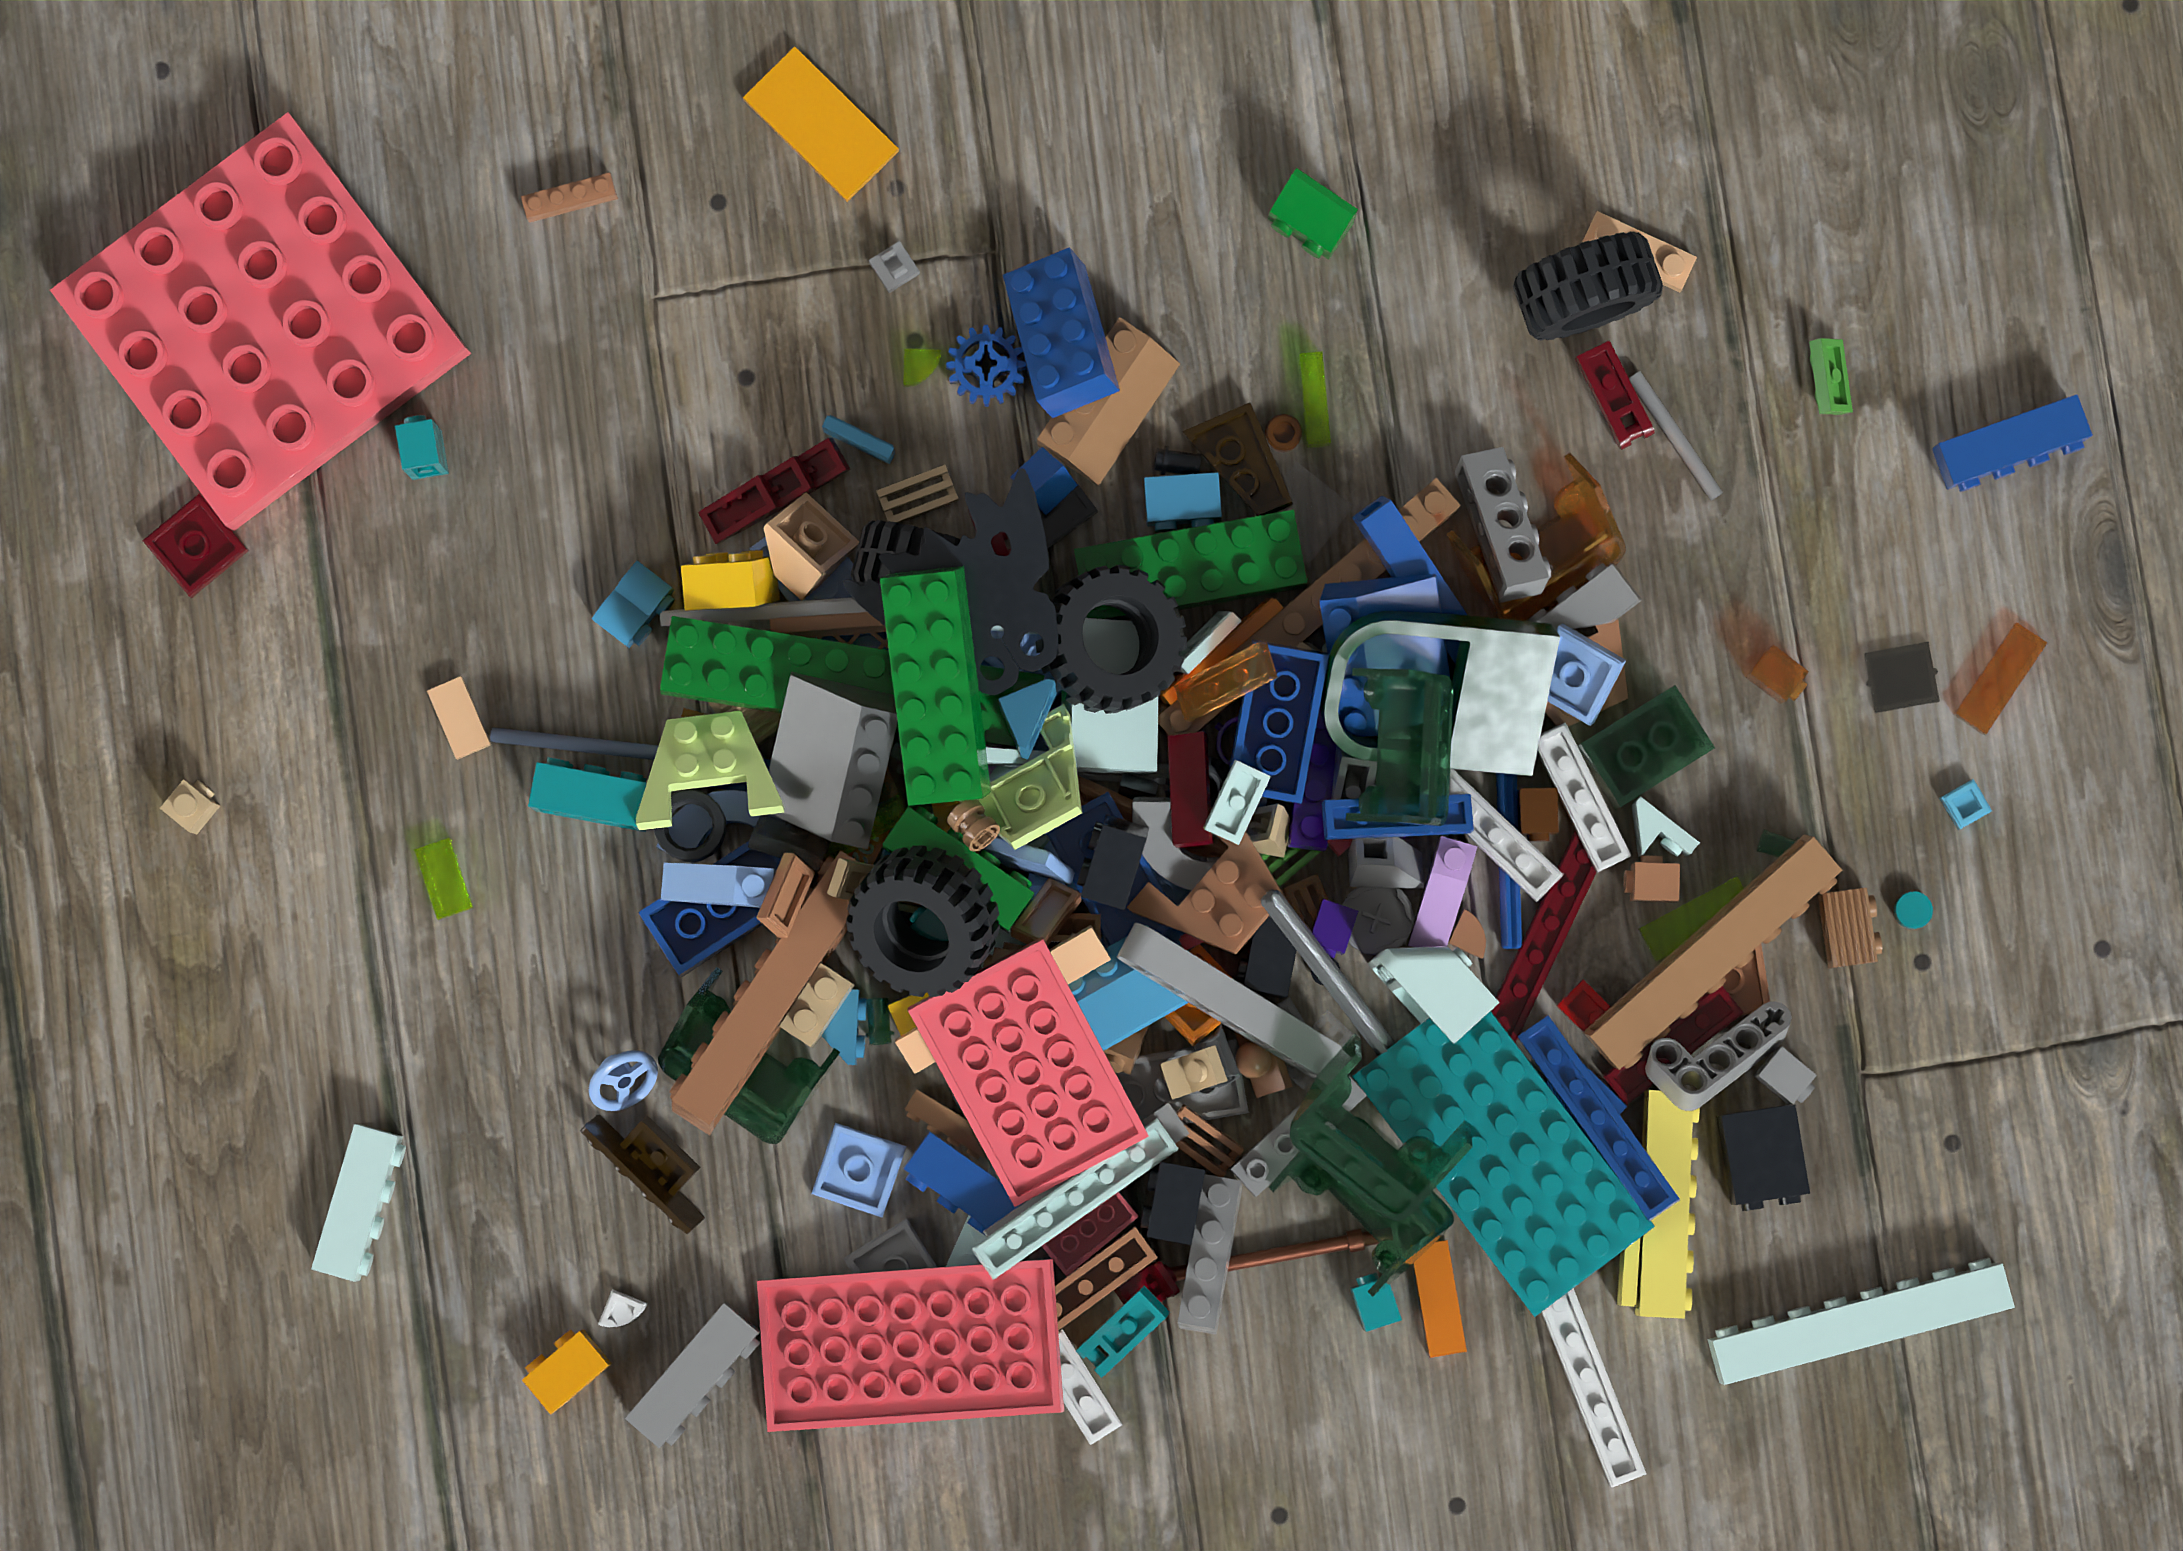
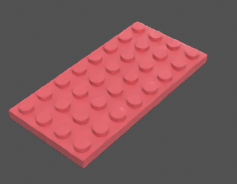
[757,1259,1064,1432]

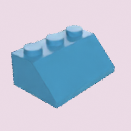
[1068,925,1188,1050]

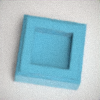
[1939,779,1992,830]

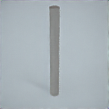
[1629,371,1723,501]

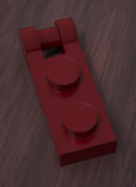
[1575,340,1655,450]

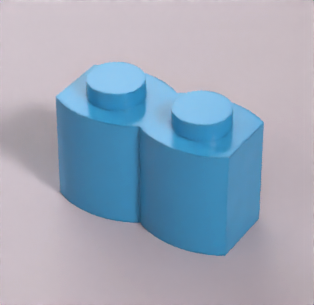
[592,561,675,648]

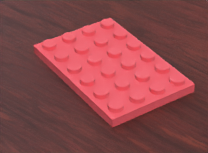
[908,937,1149,1207]

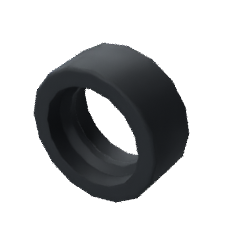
[654,790,727,862]

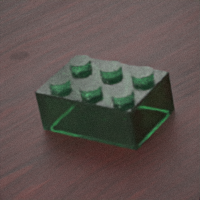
[1578,685,1715,810]

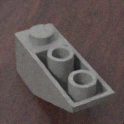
[1527,563,1642,630]

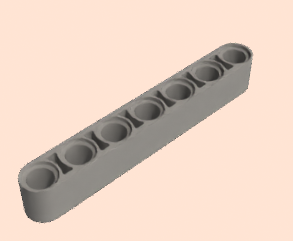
[1117,923,1342,1082]

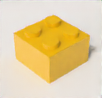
[681,550,780,611]

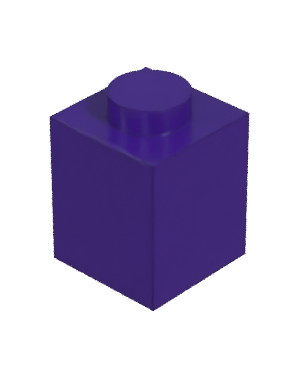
[1311,899,1359,959]

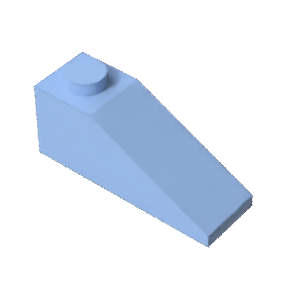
[661,862,776,908]

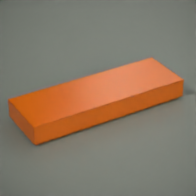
[1410,1240,1467,1358]

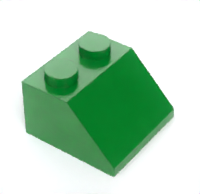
[1268,168,1358,260]

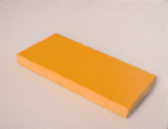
[743,46,899,202]

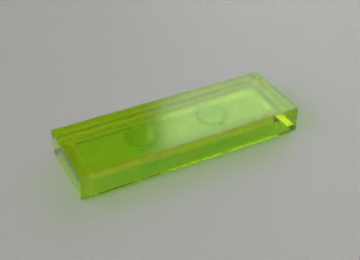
[1638,876,1744,962]

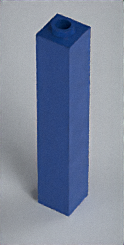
[1352,496,1467,670]

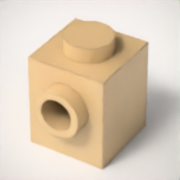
[160,779,220,835]

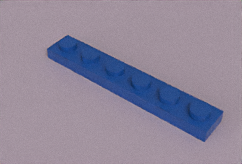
[1518,1015,1680,1222]

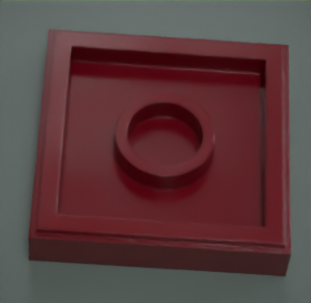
[142,493,249,598]

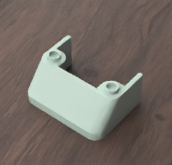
[1368,946,1500,1044]

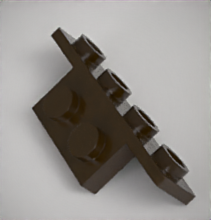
[580,1115,705,1234]

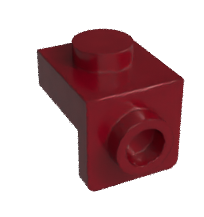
[1114,1261,1180,1305]

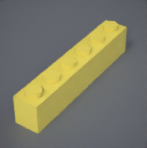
[1635,1090,1700,1319]

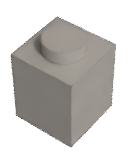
[1753,1046,1817,1104]

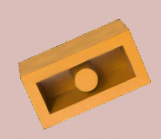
[522,1329,612,1415]

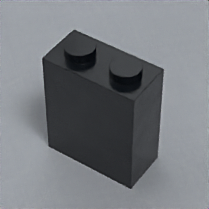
[1716,1104,1810,1211]

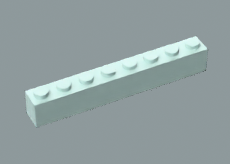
[1707,1258,2015,1385]

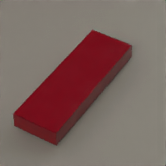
[1168,732,1212,848]

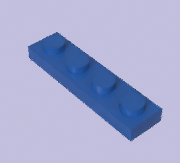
[1321,794,1474,840]

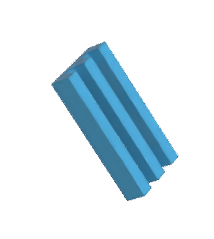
[822,415,895,464]

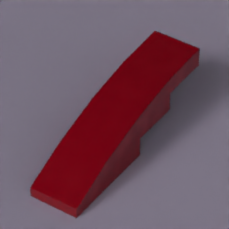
[698,437,851,544]

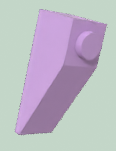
[1408,836,1478,947]

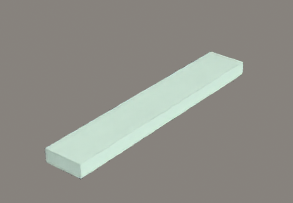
[972,1118,1179,1280]

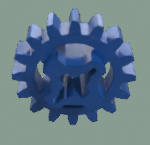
[946,325,1026,407]

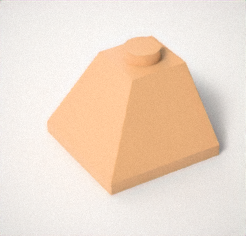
[764,493,859,601]

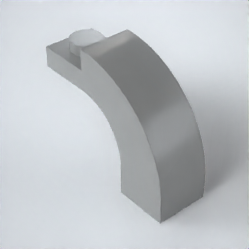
[1132,797,1220,890]

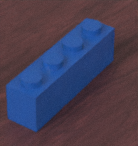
[1932,394,2093,492]
[903,1132,1023,1235]

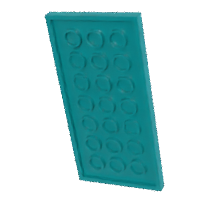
[1352,1011,1655,1317]

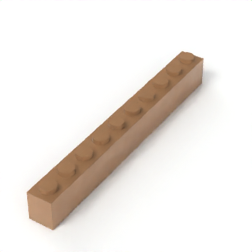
[1158,477,1461,739]

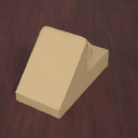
[1159,1045,1228,1100]

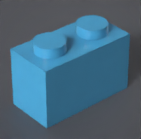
[1144,472,1222,532]

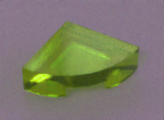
[903,349,941,387]

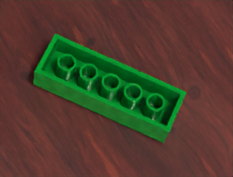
[1074,510,1307,620]
[880,566,991,806]

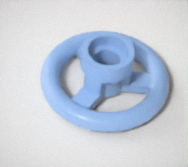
[588,1050,658,1111]

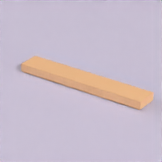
[895,925,1111,1074]

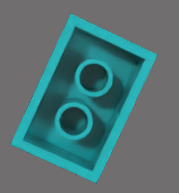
[528,757,647,832]

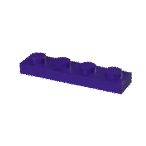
[1288,707,1336,852]

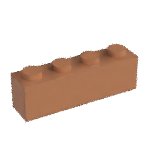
[1055,1226,1158,1331]

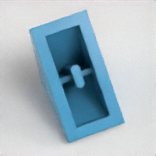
[998,679,1057,760]

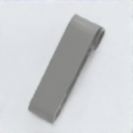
[1645,1001,1792,1111]

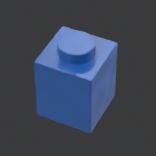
[1010,447,1078,515]

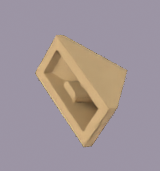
[1246,804,1290,858]

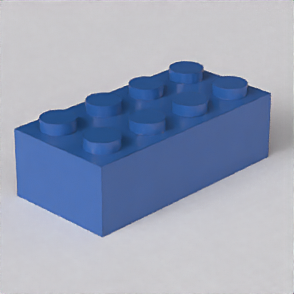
[1003,247,1120,418]
[1227,639,1329,804]
[638,831,782,977]

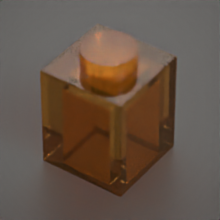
[1746,644,1809,704]

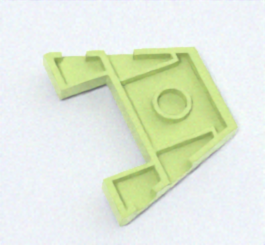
[960,704,1082,850]
[636,711,784,830]

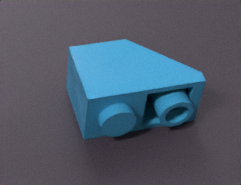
[822,989,867,1065]

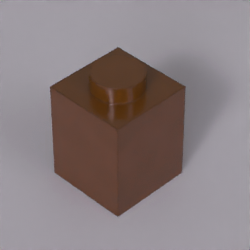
[1518,788,1559,842]

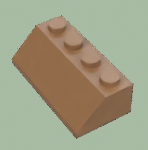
[1037,317,1180,486]

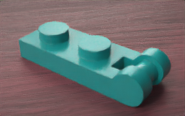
[1076,1286,1171,1378]

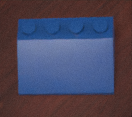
[1319,574,1452,737]

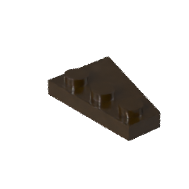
[1182,402,1293,516]

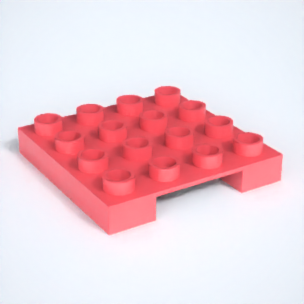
[50,112,471,531]

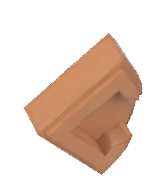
[1448,909,1486,959]

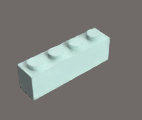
[311,1124,406,1282]

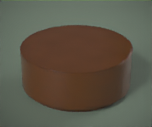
[1265,414,1302,453]

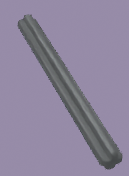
[1261,889,1395,1055]

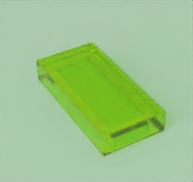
[414,838,474,920]

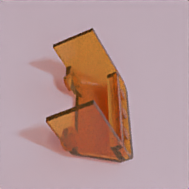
[1447,453,1626,621]

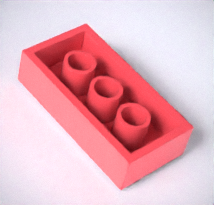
[1042,1192,1139,1277]

